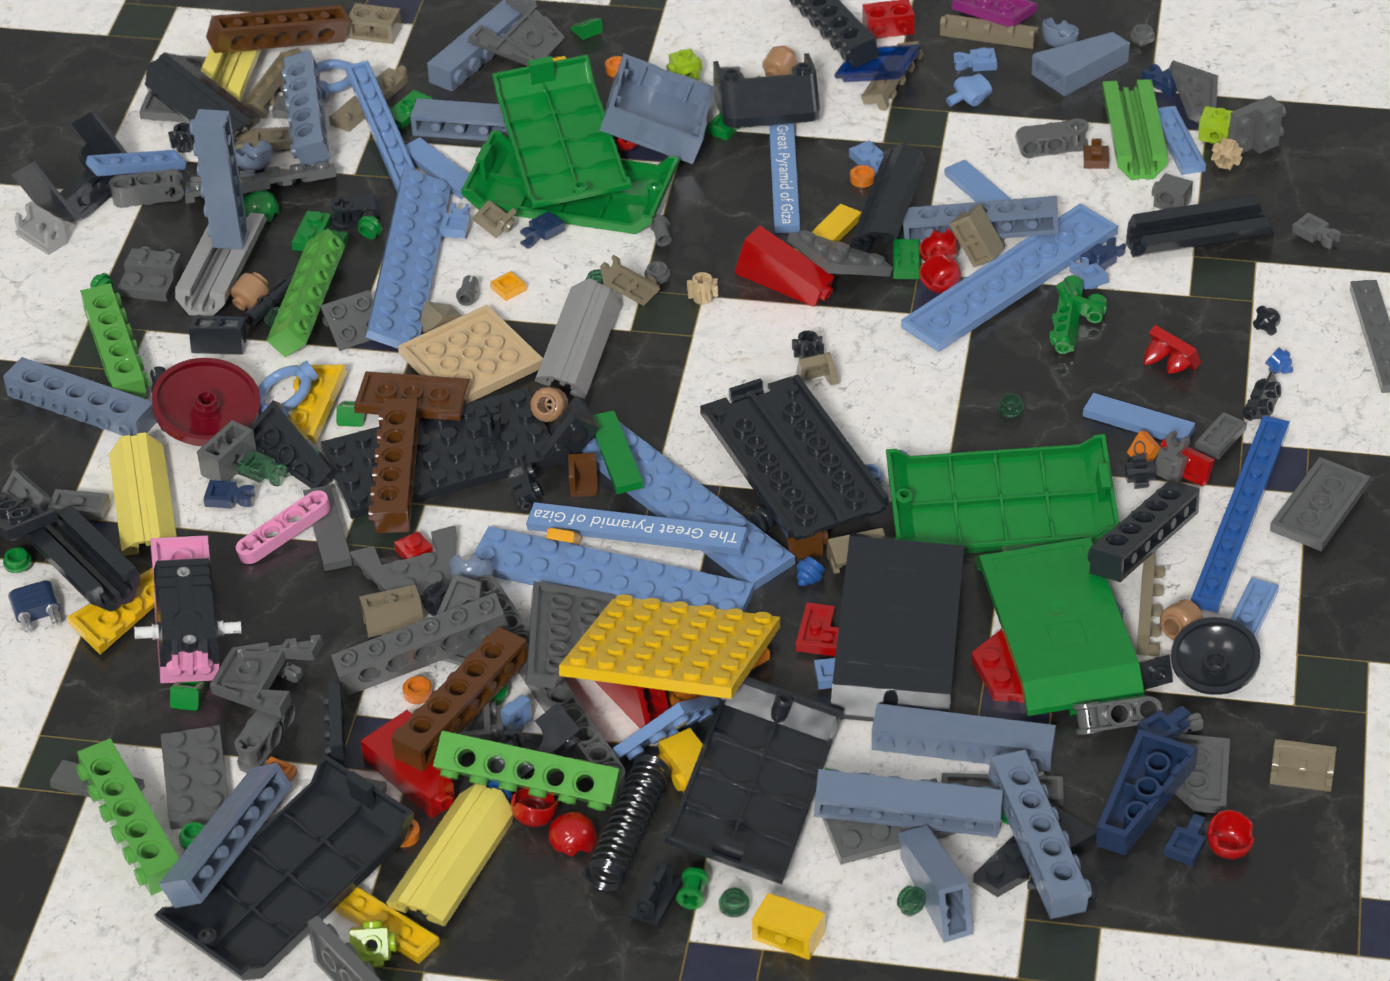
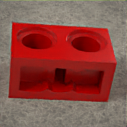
[862,0,915,39]

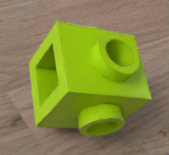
[666,48,703,81]
[1198,106,1233,144]
[349,920,396,967]

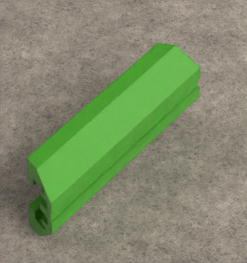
[1102,79,1168,180]

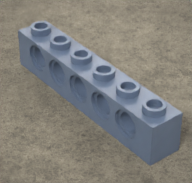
[281,50,330,166]
[903,196,1059,245]
[3,357,157,436]
[988,750,1092,919]

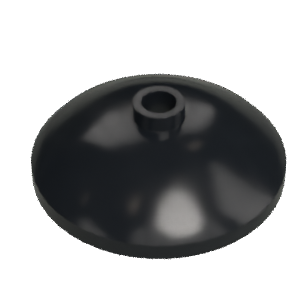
[1171,617,1260,695]

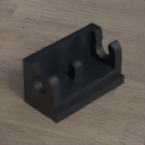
[188,315,247,354]

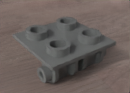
[320,290,373,351]

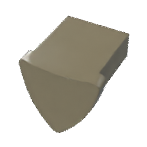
[420,301,462,333]
[796,352,839,385]

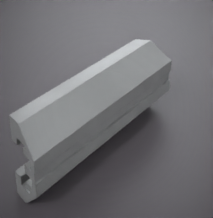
[175,213,267,316]
[535,278,620,400]

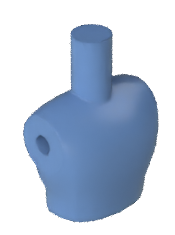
[946,73,992,106]

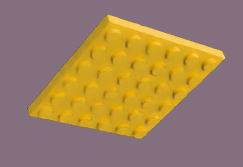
[559,594,780,699]

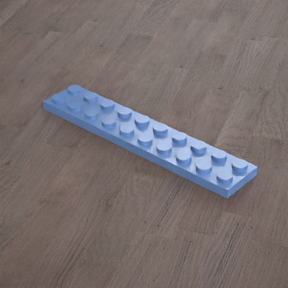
[365,167,451,348]
[901,203,1118,352]
[579,422,795,590]
[474,526,754,612]

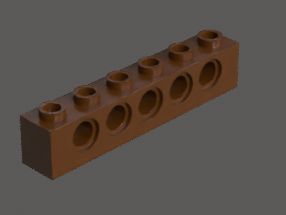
[206,5,351,53]
[369,398,420,533]
[391,627,528,772]

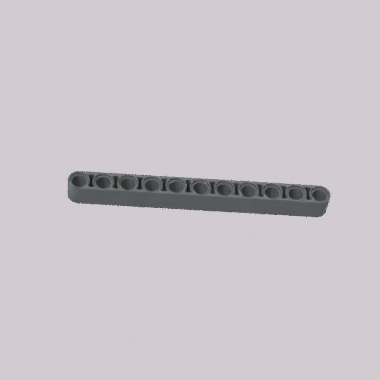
[475,575,626,800]

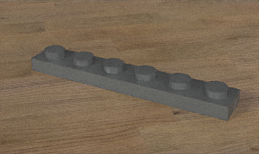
[1350,280,1390,393]

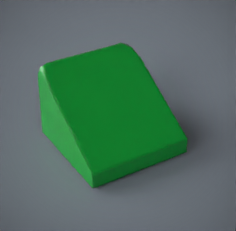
[570,18,603,40]
[336,401,366,427]
[170,681,207,711]

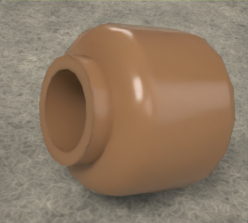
[762,45,797,76]
[231,272,269,311]
[530,387,568,422]
[1160,599,1203,640]

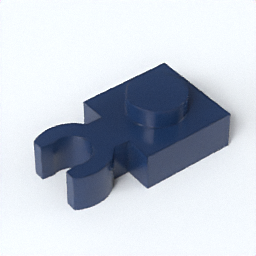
[1142,63,1178,96]
[1080,237,1126,270]
[203,480,255,509]

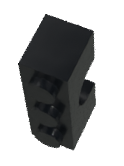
[491,702,583,789]

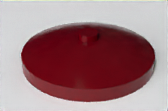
[152,358,260,446]

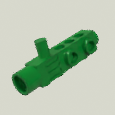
[1050,275,1107,354]

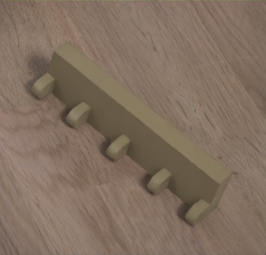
[940,14,1038,49]
[861,41,924,111]
[242,48,302,119]
[329,65,408,132]
[1136,553,1166,656]

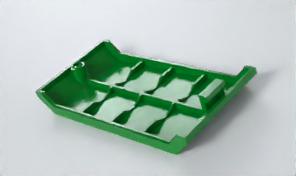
[492,55,632,209]
[461,130,679,234]
[886,434,1119,554]
[975,537,1144,716]

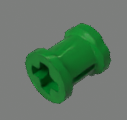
[676,868,709,909]

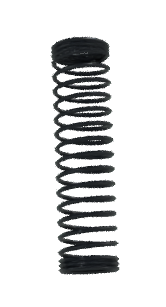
[585,755,670,892]

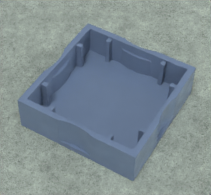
[600,54,715,164]

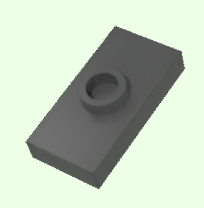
[1195,412,1247,460]

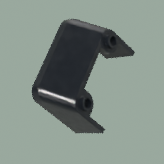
[713,53,820,128]
[11,110,134,221]

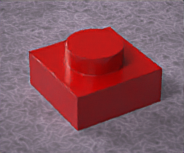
[394,531,433,560]

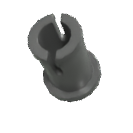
[650,215,672,247]
[456,275,479,306]

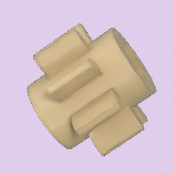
[1211,138,1243,170]
[687,272,718,305]

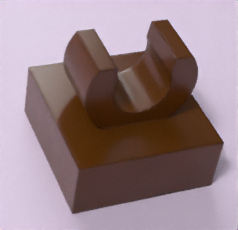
[1083,138,1109,169]

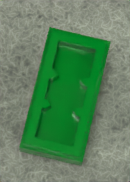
[390,90,433,129]
[893,239,920,279]

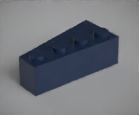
[1096,729,1197,855]

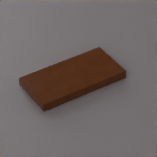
[354,371,471,421]

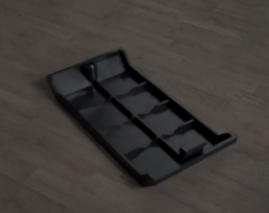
[831,533,964,722]
[664,677,843,885]
[154,755,414,981]

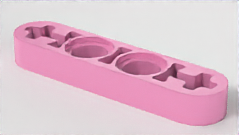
[236,490,331,564]

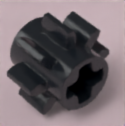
[168,122,195,153]
[792,330,824,359]
[1125,454,1156,489]
[423,581,450,616]
[496,722,531,749]

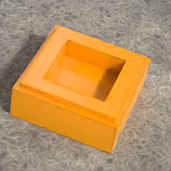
[490,271,527,301]
[546,528,581,545]

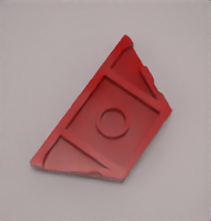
[971,629,1024,703]

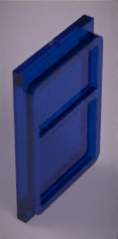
[834,44,921,82]

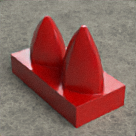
[1144,325,1201,374]
[1160,438,1215,487]

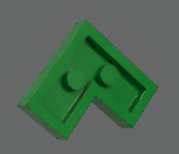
[292,211,348,251]

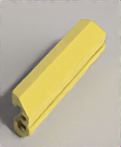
[201,48,262,101]
[109,432,177,556]
[386,784,513,926]

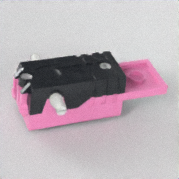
[134,536,241,683]

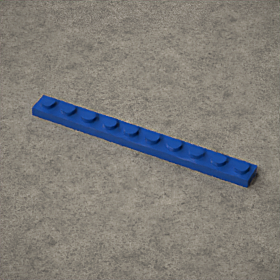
[1191,415,1290,613]

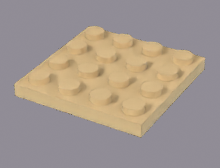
[398,305,543,403]

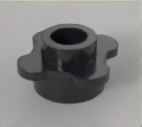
[1253,306,1281,336]

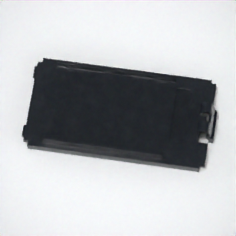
[700,374,889,541]

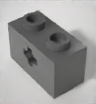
[197,420,257,481]

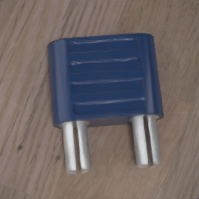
[8,580,61,633]

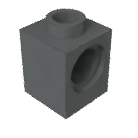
[1151,173,1193,209]

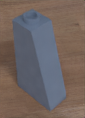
[1032,32,1129,96]
[898,825,973,942]

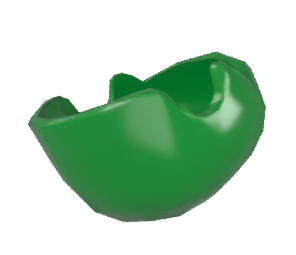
[243,190,280,222]

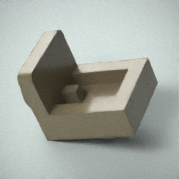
[473,200,517,238]

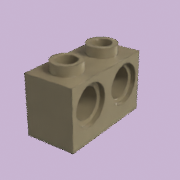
[348,3,402,44]

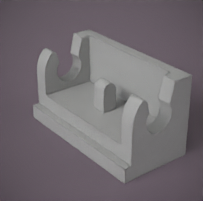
[15,201,68,255]

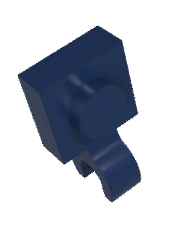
[520,211,565,249]
[1137,706,1191,740]
[1164,814,1206,867]

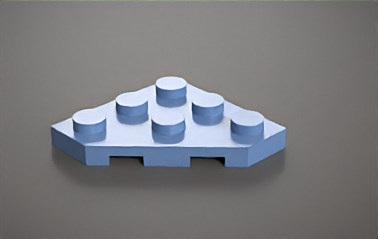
[612,696,719,761]

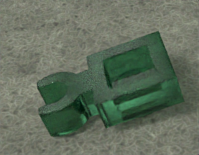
[237,450,289,487]

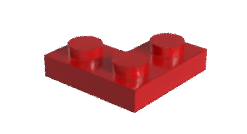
[796,603,839,656]

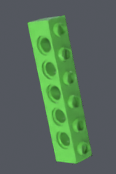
[266,228,345,357]
[80,283,150,399]
[433,731,622,811]
[76,738,179,896]

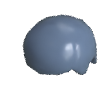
[1042,18,1079,48]
[235,140,273,171]
[449,554,494,580]

